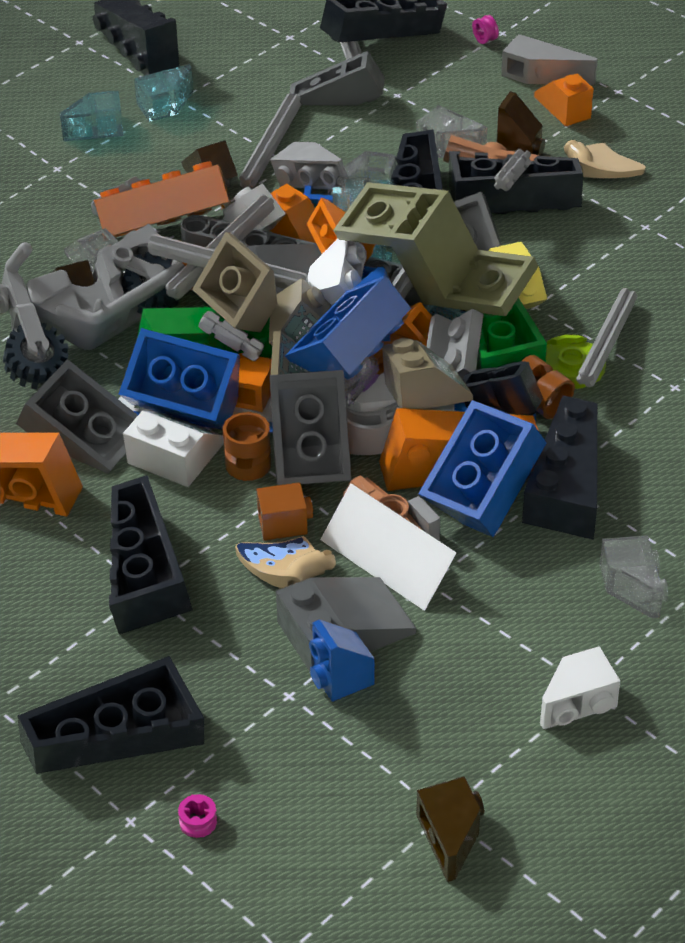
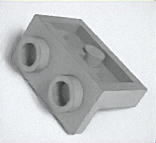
[426,309,483,379]

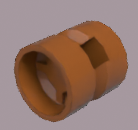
[521,355,575,419]
[223,412,271,481]

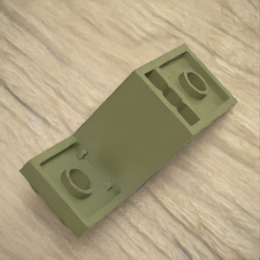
[333,182,539,316]

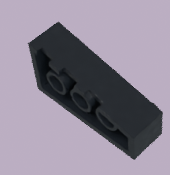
[93,0,180,81]
[320,0,448,43]
[391,129,443,190]
[449,151,583,214]
[522,396,598,540]
[109,475,193,635]
[17,656,204,774]

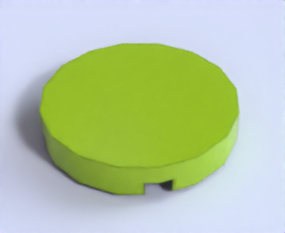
[546,335,606,389]

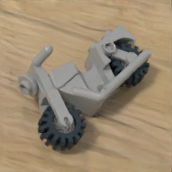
[0,224,185,389]

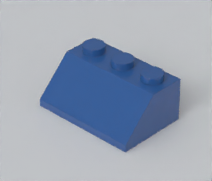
[285,275,411,380]
[119,328,240,430]
[418,400,547,538]

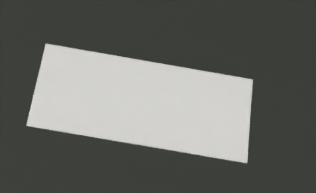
[320,483,457,611]

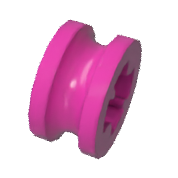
[472,15,499,44]
[178,794,217,838]

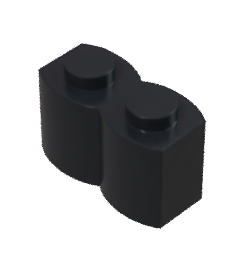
[462,361,543,416]

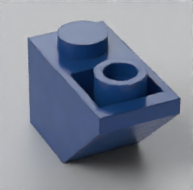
[309,619,374,702]

